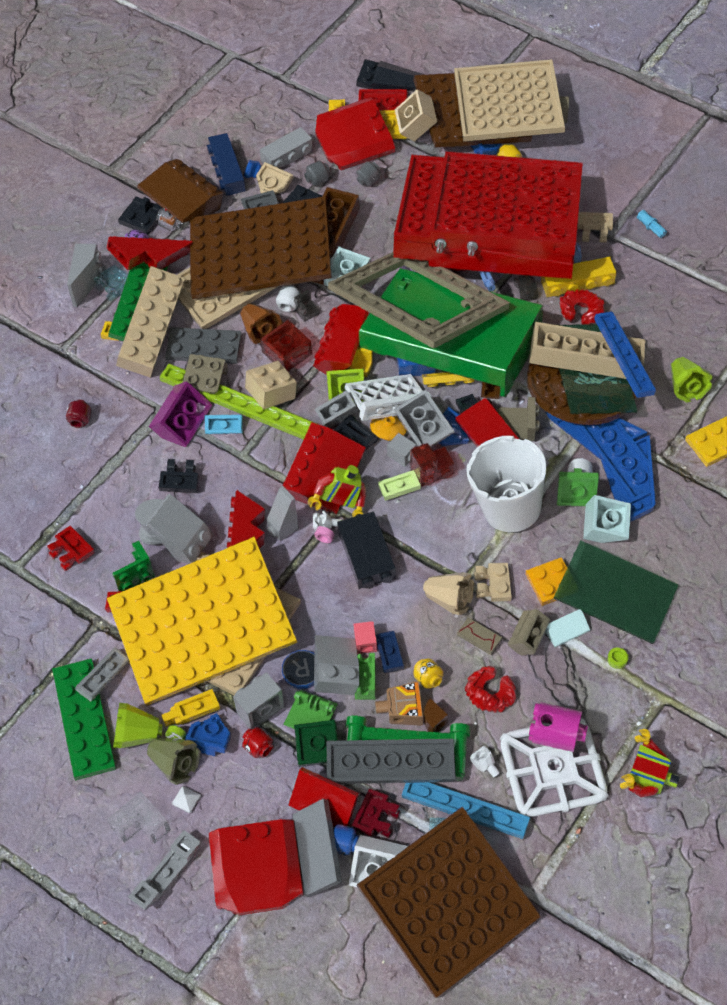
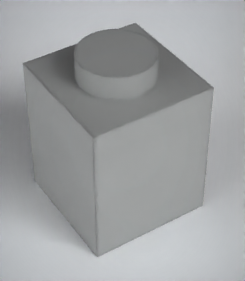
[387,433,417,467]

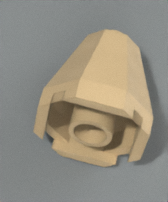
[423,572,474,615]

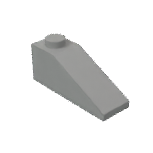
[267,486,298,542]

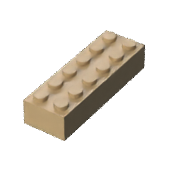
[116,266,185,378]
[529,322,645,379]

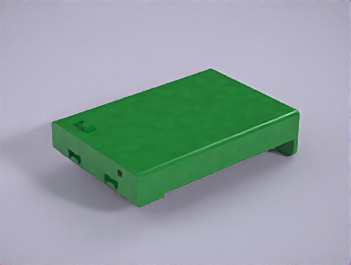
[359,268,543,398]

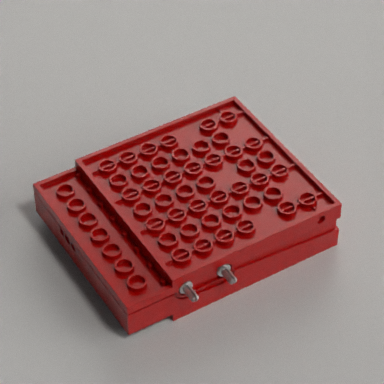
[393,151,583,279]

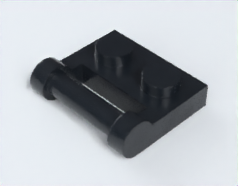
[334,415,379,451]

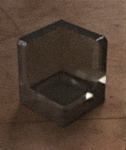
[294,290,319,322]

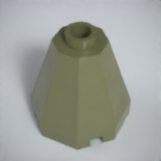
[147,738,201,785]

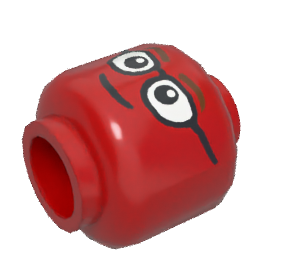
[242,727,273,758]

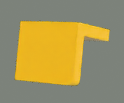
[350,347,373,377]

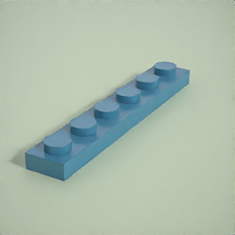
[402,782,530,839]

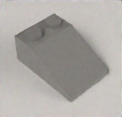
[67,244,104,307]
[394,389,455,452]
[146,494,214,564]
[314,635,359,695]

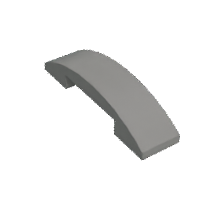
[128,830,201,911]

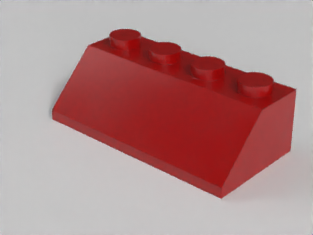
[313,304,369,375]

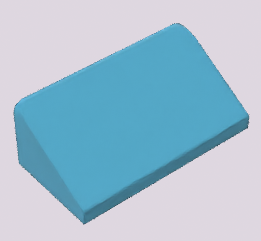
[205,415,243,434]

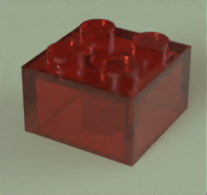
[260,320,313,371]

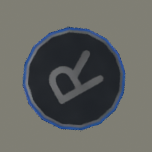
[282,650,314,689]

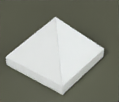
[172,786,201,813]

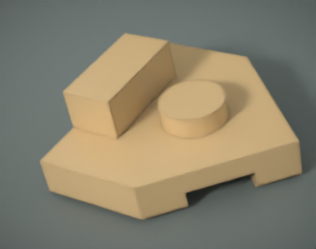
[256,162,294,194]

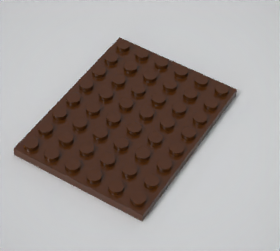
[190,197,332,299]

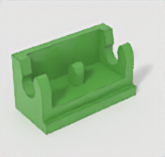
[355,653,376,700]

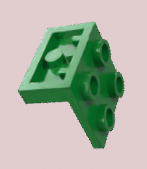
[112,540,155,591]

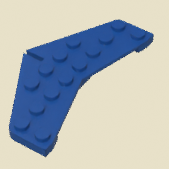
[545,411,655,522]

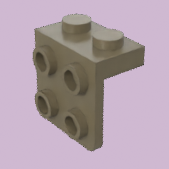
[183,354,229,394]
[497,397,539,441]

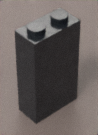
[337,511,396,589]

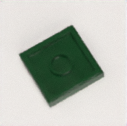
[294,720,338,767]

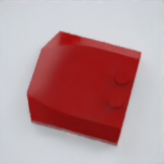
[315,97,395,171]
[209,819,303,916]

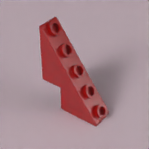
[107,236,193,270]
[227,490,265,549]

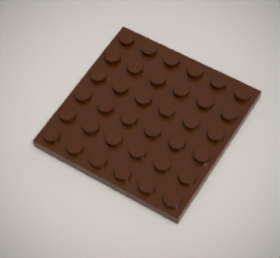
[413,73,532,148]
[356,806,541,998]

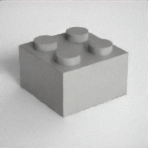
[233,672,284,729]

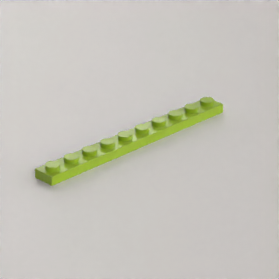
[160,364,314,439]

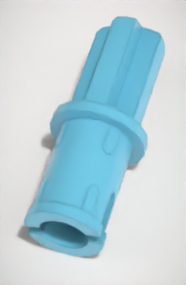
[637,210,667,238]

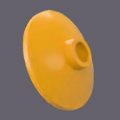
[370,416,406,441]

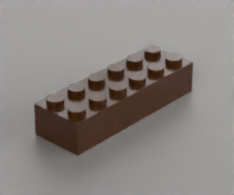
[311,187,360,285]

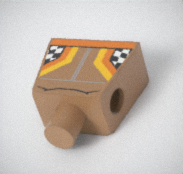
[375,681,423,726]

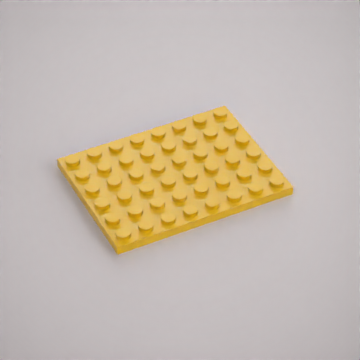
[107,537,298,706]

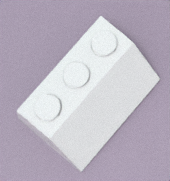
[349,835,408,887]

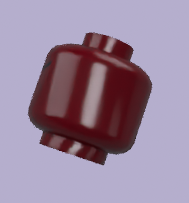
[66,399,91,428]

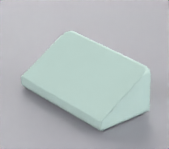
[545,609,590,647]

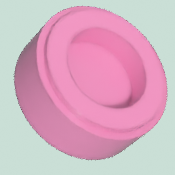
[314,526,335,543]

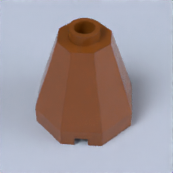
[240,303,283,345]

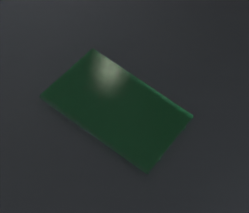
[553,540,678,644]

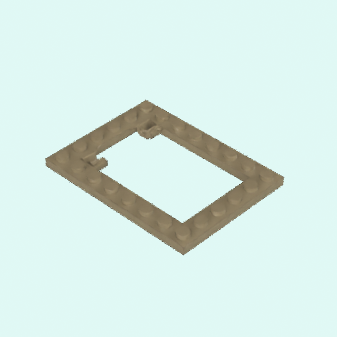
[328,252,510,349]

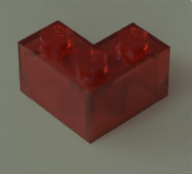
[410,443,455,487]

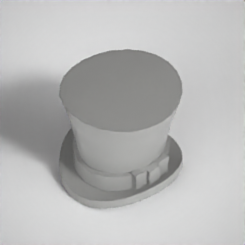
[135,499,163,545]

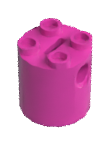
[529,702,588,753]

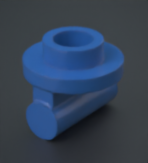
[244,160,262,178]

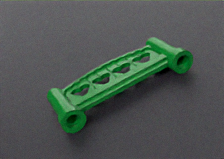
[346,715,471,781]

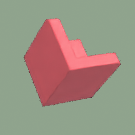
[353,621,377,654]

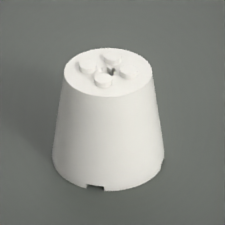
[467,436,546,532]

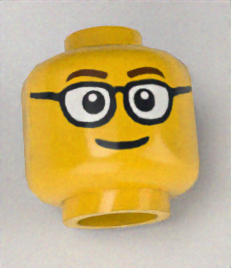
[413,658,444,689]

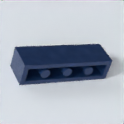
[206,133,246,196]

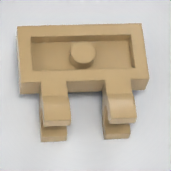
[578,212,613,243]
[474,563,512,602]

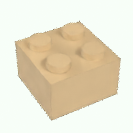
[395,89,437,142]
[245,361,297,409]

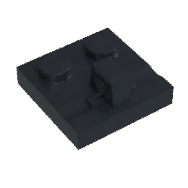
[118,196,165,235]

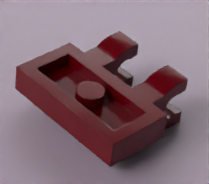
[352,789,401,838]

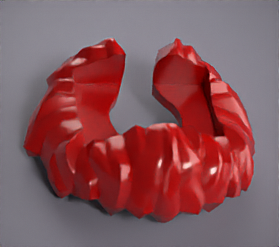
[560,289,604,326]
[465,666,516,713]

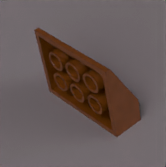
[137,159,223,223]

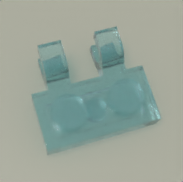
[94,264,127,301]

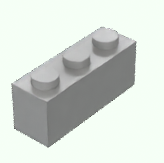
[260,127,313,169]

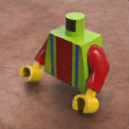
[307,465,367,517]
[620,729,680,798]

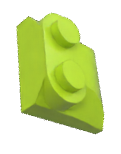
[327,368,365,406]

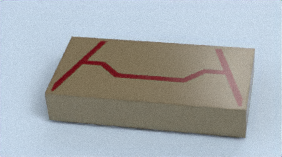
[457,617,502,655]

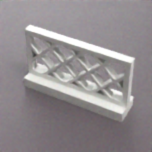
[345,374,432,421]

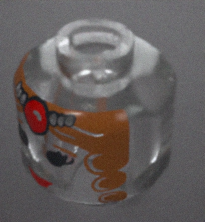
[156,208,182,232]

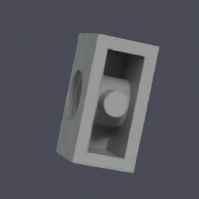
[315,390,358,428]

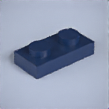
[375,631,404,673]

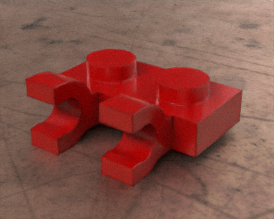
[47,526,95,571]

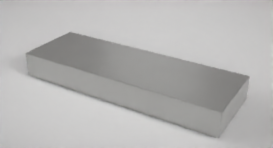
[75,647,130,702]

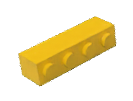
[541,257,616,297]

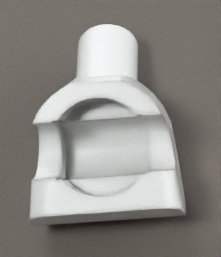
[313,511,341,531]
[470,746,500,778]

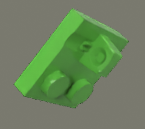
[557,468,599,506]

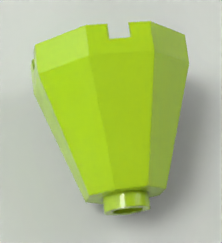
[671,357,712,403]
[113,702,163,748]

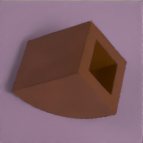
[424,698,448,732]

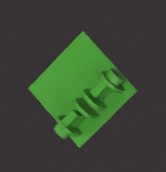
[283,690,338,729]

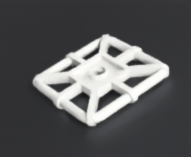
[500,718,608,817]

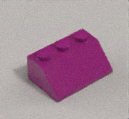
[148,381,212,447]

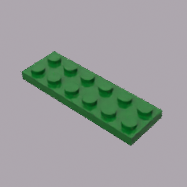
[108,262,169,341]
[52,658,116,781]

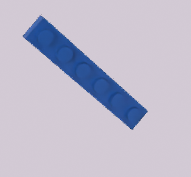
[594,312,656,398]

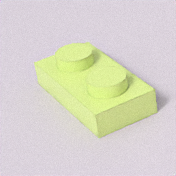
[378,470,421,501]

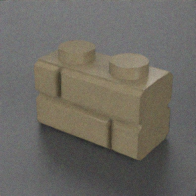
[507,609,550,656]

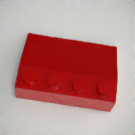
[283,422,366,514]

